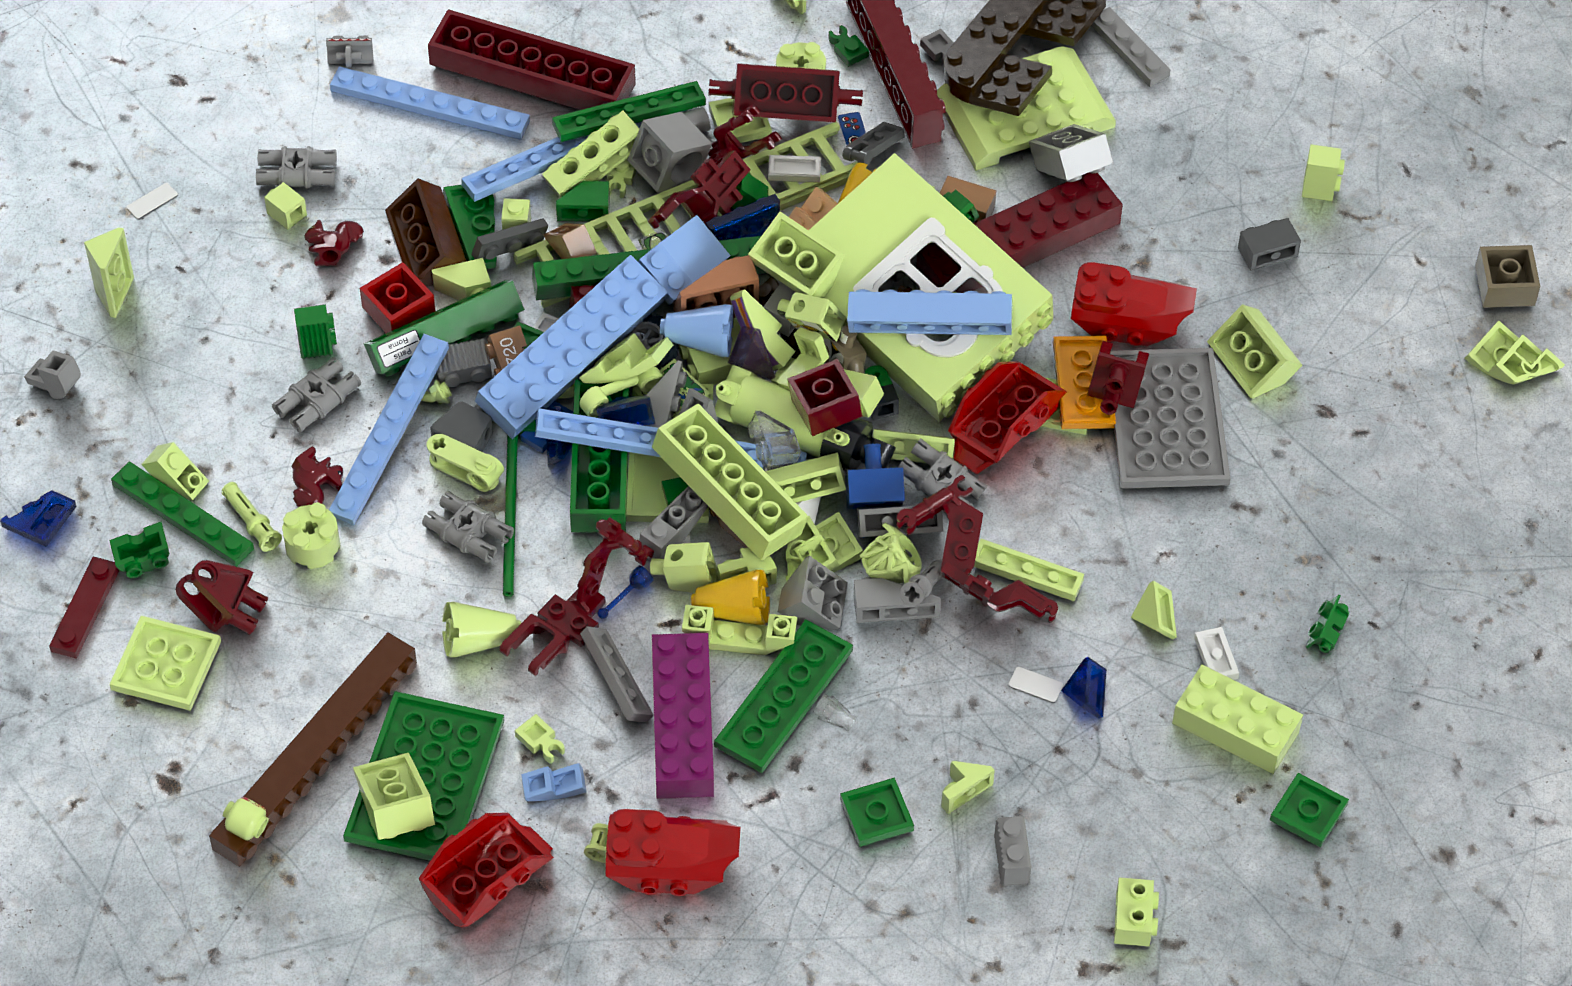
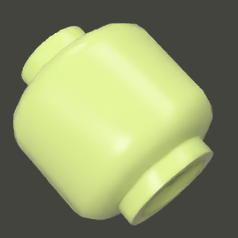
[223,797,269,841]

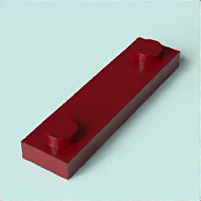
[49,556,119,659]

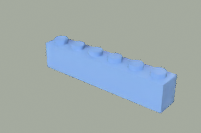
[847,289,1013,335]

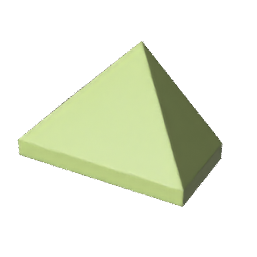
[1131,581,1177,640]

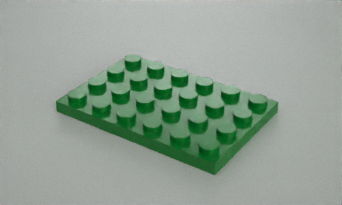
[343,691,505,861]

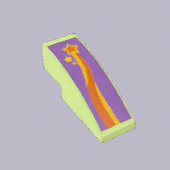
[730,289,795,371]

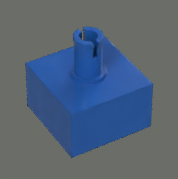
[845,444,905,509]

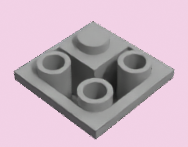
[777,556,848,630]

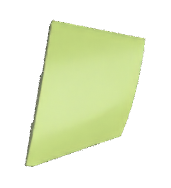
[1464,321,1565,384]
[579,333,673,384]
[786,512,863,581]

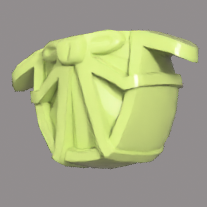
[860,523,922,584]

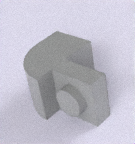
[24,350,81,399]

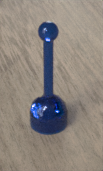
[597,565,654,619]

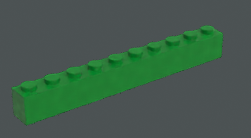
[532,236,767,301]

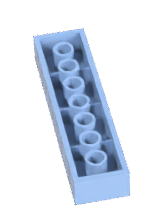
[475,255,668,439]

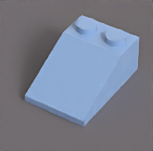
[638,215,731,305]

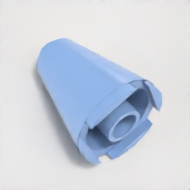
[660,304,734,358]

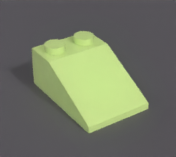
[353,753,435,840]

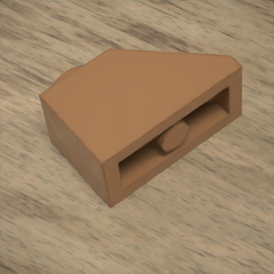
[543,223,597,259]

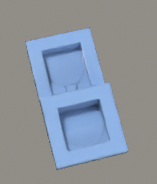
[521,763,587,801]

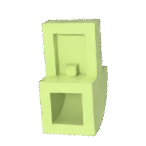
[717,548,777,585]

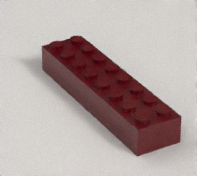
[846,0,946,149]
[428,9,636,110]
[916,172,1123,293]

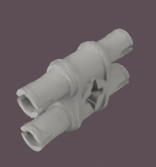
[256,146,337,189]
[272,357,361,433]
[898,438,988,506]
[422,491,514,563]

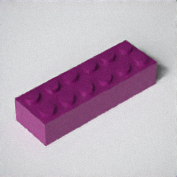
[652,633,714,799]

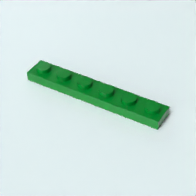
[552,81,706,142]
[111,461,254,567]

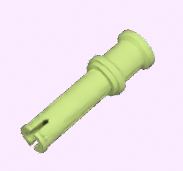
[221,482,282,552]

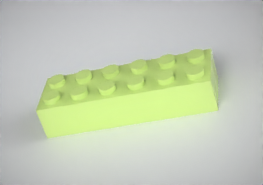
[652,403,808,561]

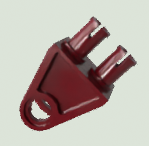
[1087,341,1149,415]
[175,560,268,635]

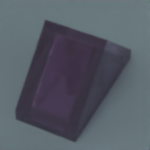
[728,326,775,379]

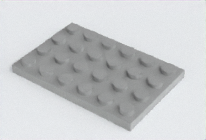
[1110,348,1230,488]

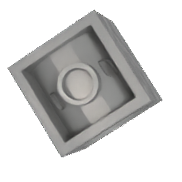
[627,112,712,192]

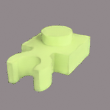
[606,158,636,198]
[515,714,565,764]

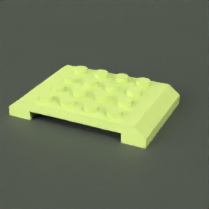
[937,46,1116,171]

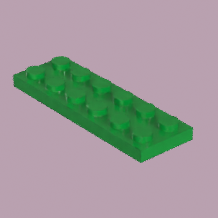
[714,619,853,773]

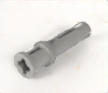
[900,560,942,606]

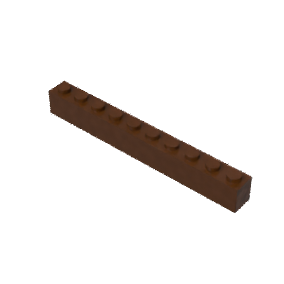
[209,632,417,867]

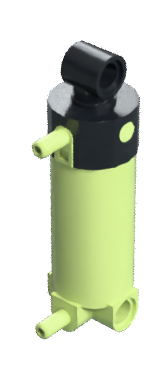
[714,365,896,471]

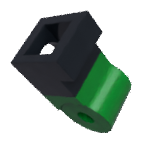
[864,365,899,420]

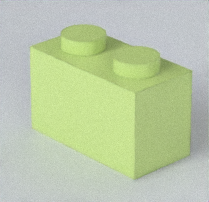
[1302,144,1345,201]

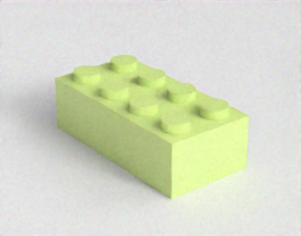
[1172,664,1303,774]

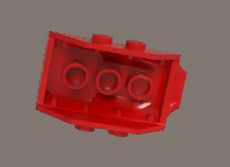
[1071,262,1197,347]
[948,361,1067,475]
[606,809,741,896]
[419,813,554,927]

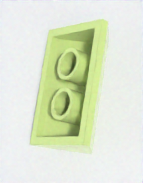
[84,227,134,318]

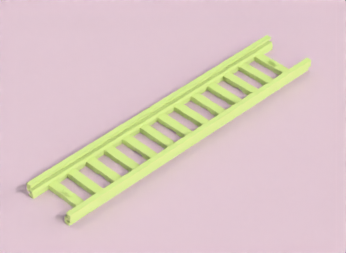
[513,121,867,308]

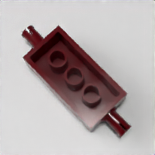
[708,63,863,123]

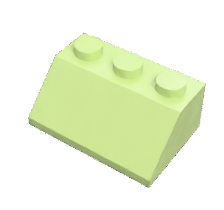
[748,212,844,298]
[1207,304,1303,398]

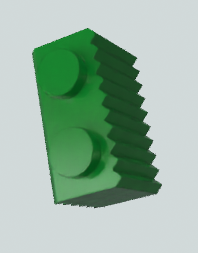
[294,304,337,359]

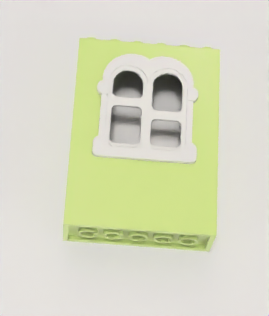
[809,153,1054,422]

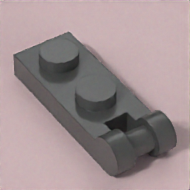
[842,122,905,165]

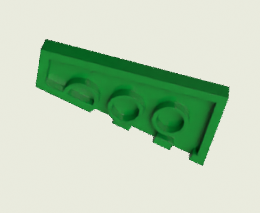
[443,184,497,269]

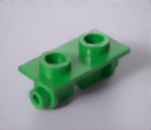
[1306,594,1349,653]

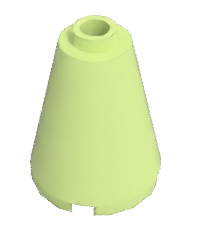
[442,602,521,658]

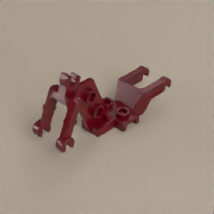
[648,104,782,229]
[897,475,1058,623]
[499,517,654,676]

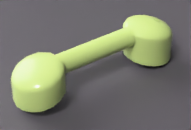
[580,367,663,417]

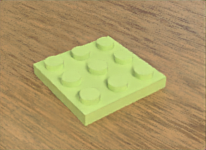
[109,616,221,711]

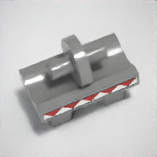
[326,35,374,67]

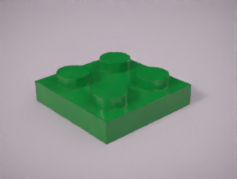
[1270,773,1349,848]
[840,777,914,847]

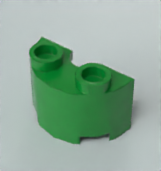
[109,521,170,578]

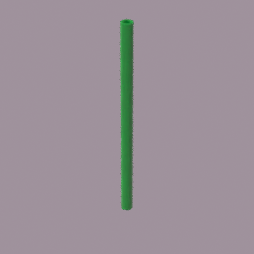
[502,435,518,597]

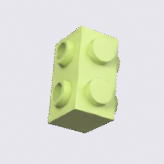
[1114,877,1159,946]

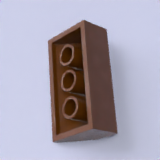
[385,178,466,287]

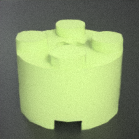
[776,42,826,69]
[282,502,341,569]

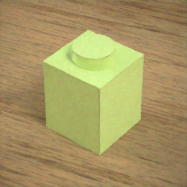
[264,182,307,230]
[501,198,531,230]

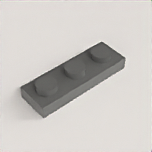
[471,218,549,260]

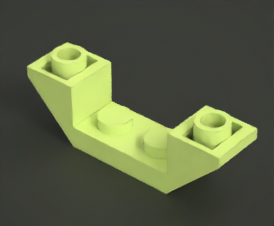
[682,605,797,655]

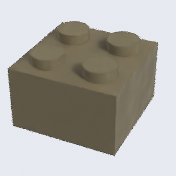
[1475,245,1541,308]

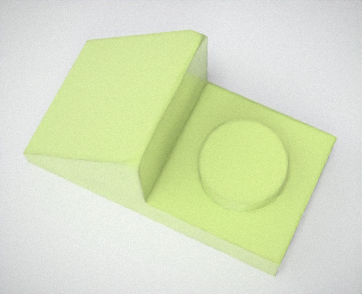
[941,761,995,814]

